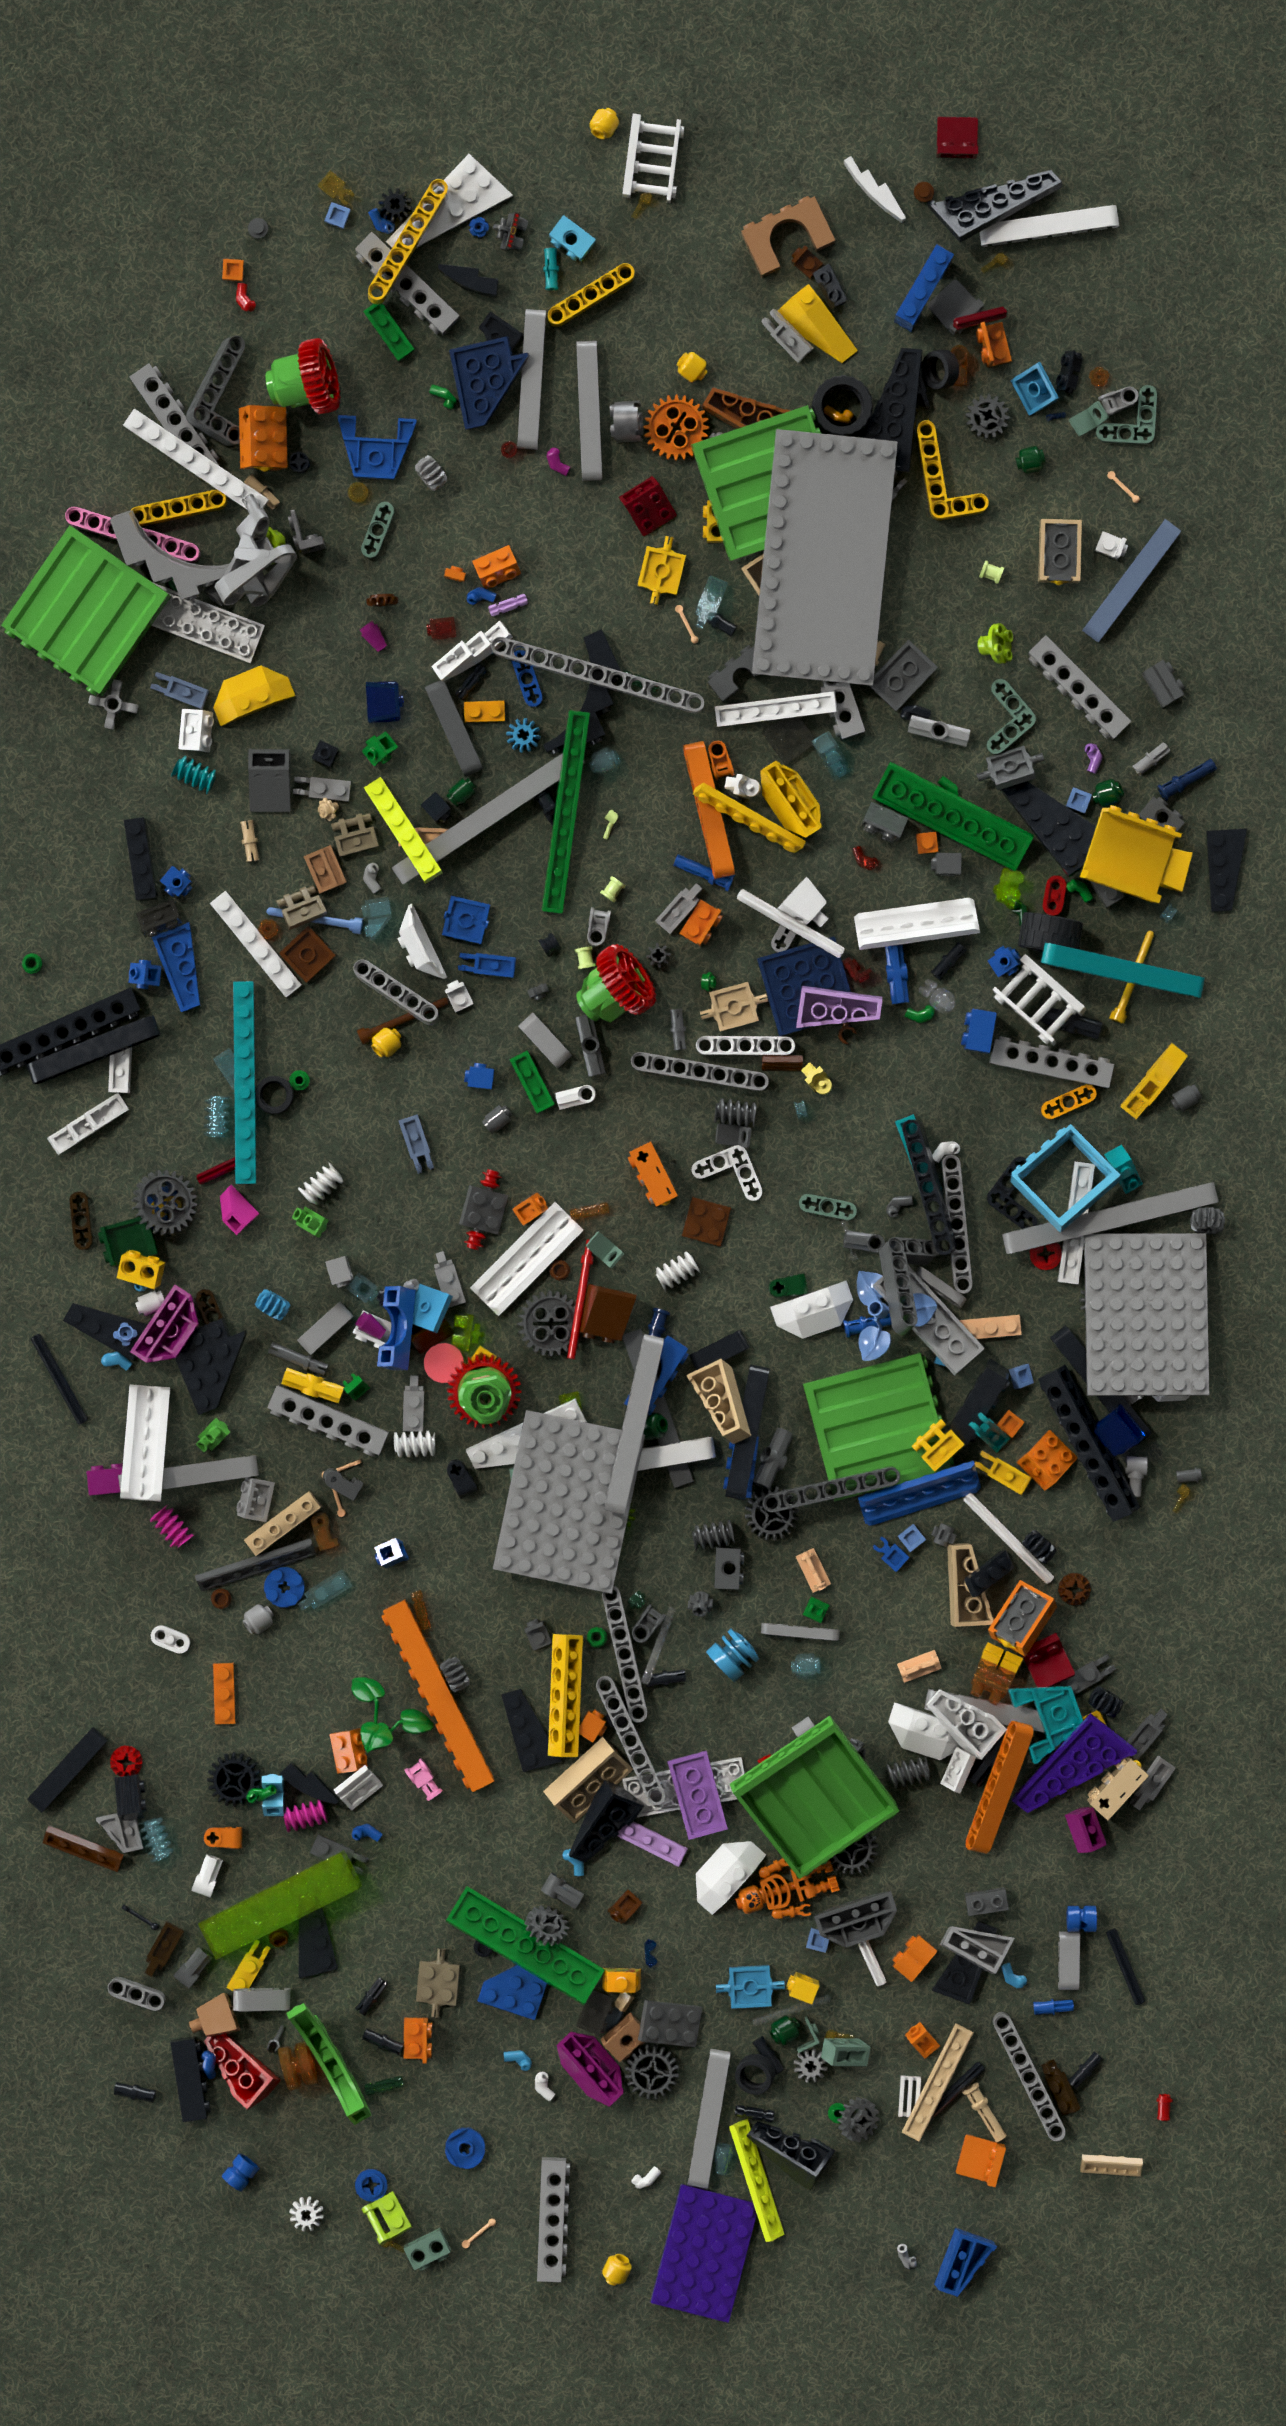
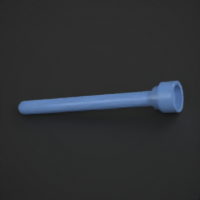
[267,907,363,934]

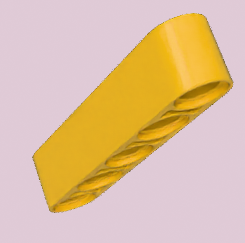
[548,263,635,327]
[131,490,227,527]

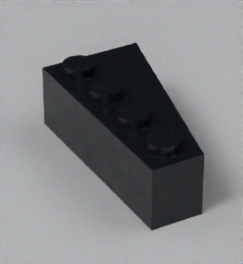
[946,1358,1010,1447]

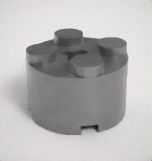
[610,401,643,443]

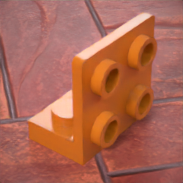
[976,322,1012,368]
[679,899,723,946]
[1016,1430,1077,1491]
[404,2017,432,2064]
[956,2134,1006,2187]

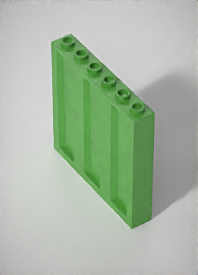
[691,405,821,561]
[1,525,171,696]
[803,1353,954,1502]
[730,1716,899,1879]

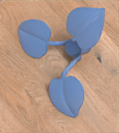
[857,1271,937,1361]

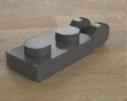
[1059,1654,1116,1695]
[310,1834,369,1874]

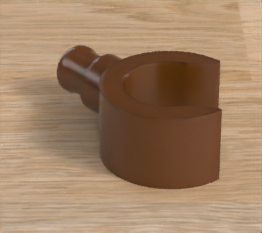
[838,1022,857,1044]

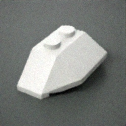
[397,904,447,979]
[770,1281,853,1339]
[888,1702,961,1760]
[696,1841,766,1915]

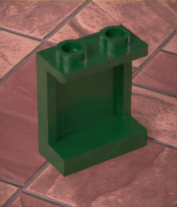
[98,1217,159,1266]

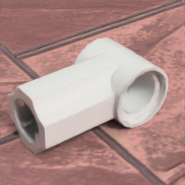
[555,1085,597,1110]
[192,1854,223,1898]

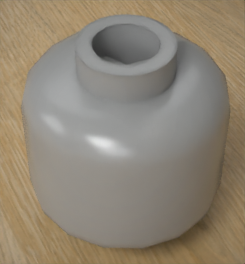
[243,1604,274,1634]

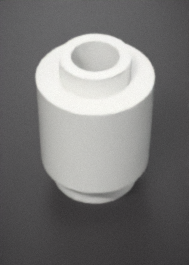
[135,1290,164,1316]

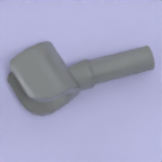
[403,1279,419,1290]

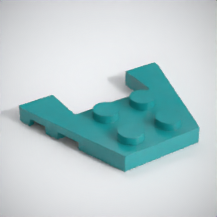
[1008,1686,1083,1764]

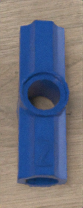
[885,944,909,1004]

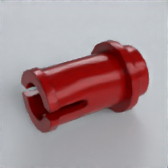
[1156,2094,1173,2121]

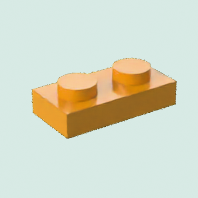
[464,701,505,723]

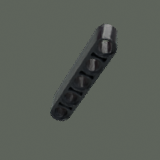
[27,1727,108,1813]

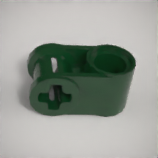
[768,1274,808,1297]

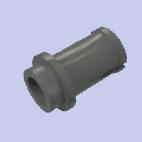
[1176,1467,1202,1484]

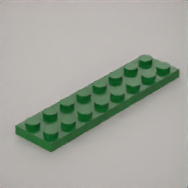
[872,762,1034,871]
[446,1886,605,2005]

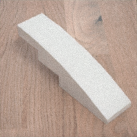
[844,156,906,223]
[431,621,513,681]
[47,1093,129,1155]

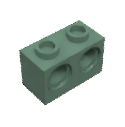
[821,2038,871,2066]
[403,2228,451,2271]

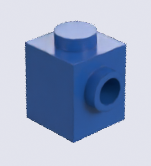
[464,1063,494,1089]

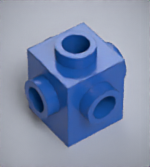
[160,865,193,898]
[987,946,1022,977]
[128,960,161,989]

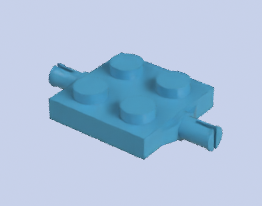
[716,1965,785,2009]

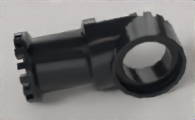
[533,788,556,826]

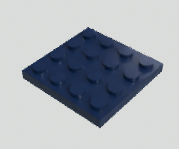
[757,936,851,1036]

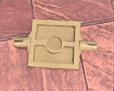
[700,982,768,1031]

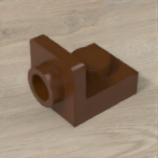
[791,246,823,279]
[607,1889,642,1924]

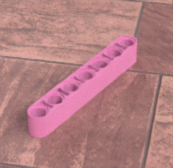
[65,507,201,563]

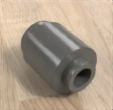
[1170,1084,1202,1112]
[482,1104,513,1134]

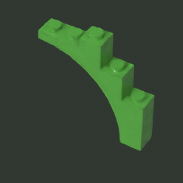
[286,2003,372,2125]

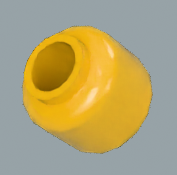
[589,108,619,139]
[676,352,707,382]
[371,1028,401,1057]
[602,2254,632,2285]

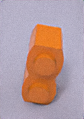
[892,1934,937,1982]

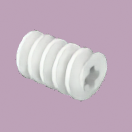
[298,1162,343,1205]
[656,1252,701,1292]
[394,1431,436,1458]

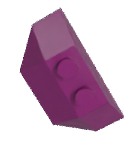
[130,1285,199,1363]
[556,2032,623,2107]

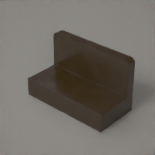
[411,1317,454,1354]

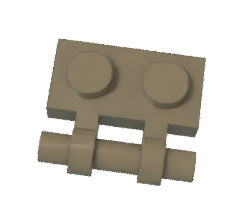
[331,813,379,857]
[276,886,327,930]

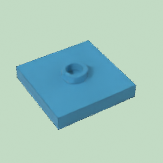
[412,1284,453,1333]

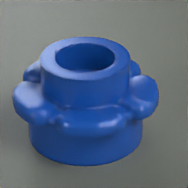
[469,217,489,237]

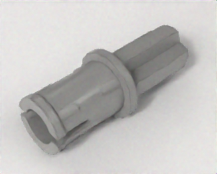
[1132,743,1170,776]

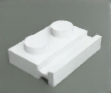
[334,1765,383,1811]

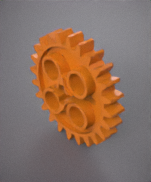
[644,394,709,461]

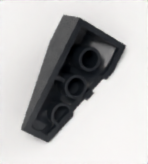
[569,1780,644,1863]

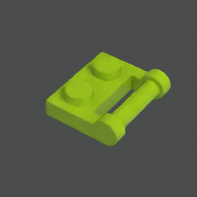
[361,2191,412,2245]

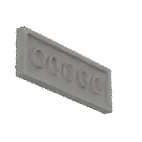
[873,1265,985,1376]

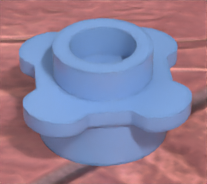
[113,1322,137,1346]

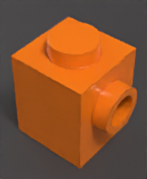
[579,1709,607,1742]

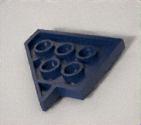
[449,336,530,430]

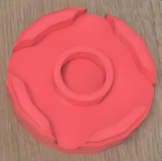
[424,1343,464,1383]

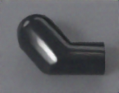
[900,705,931,720]

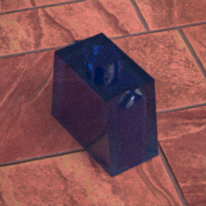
[366,681,404,724]
[1094,1404,1146,1456]

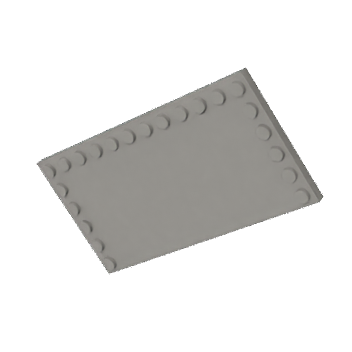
[752,429,898,686]

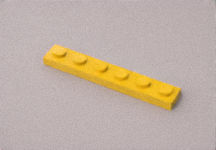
[693,782,806,853]

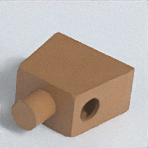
[189,1993,241,2037]

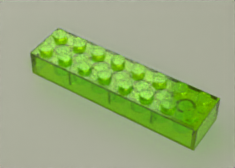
[198,1850,362,1960]

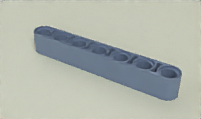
[1082,519,1181,642]

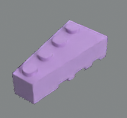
[796,986,882,1028]

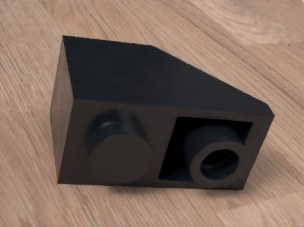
[421,792,452,824]

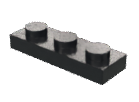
[964,1550,1014,1597]

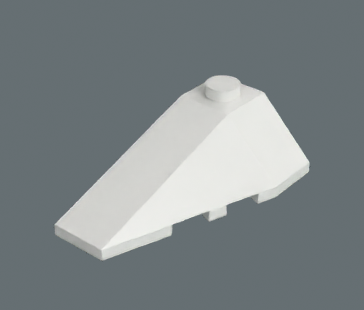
[926,1690,1007,1760]

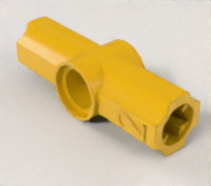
[281,1367,344,1404]

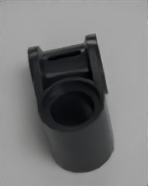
[447,1459,479,1499]

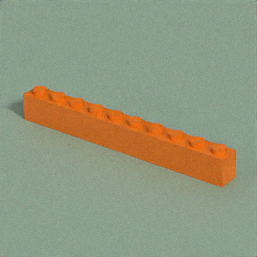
[382,1599,495,1792]

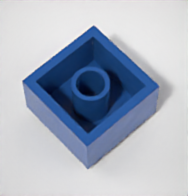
[961,1009,997,1054]

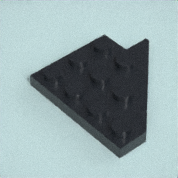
[175,1318,247,1415]

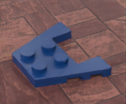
[338,415,417,480]

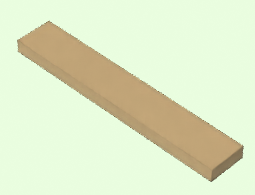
[902,2024,974,2142]

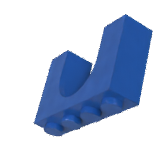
[894,244,954,332]

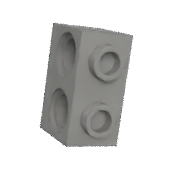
[325,1256,354,1287]

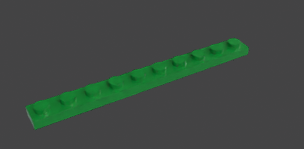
[542,710,590,913]

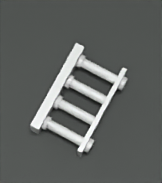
[622,114,684,203]
[992,954,1086,1046]

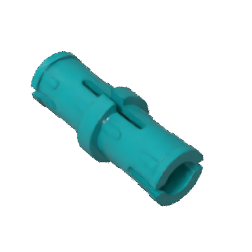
[543,248,559,291]

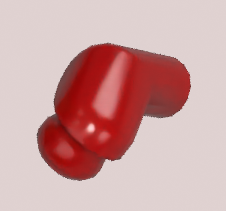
[236,283,256,312]

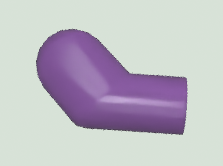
[1085,743,1103,774]

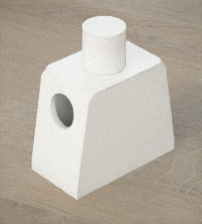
[777,877,829,927]

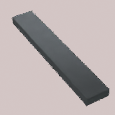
[195,1539,316,1591]

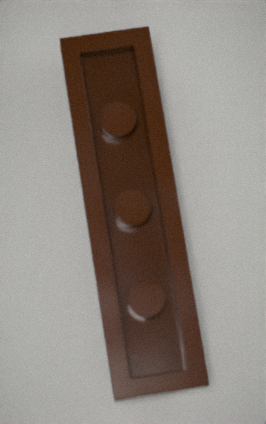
[42,1826,124,1872]

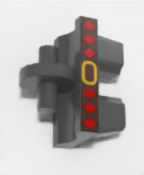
[493,212,528,250]

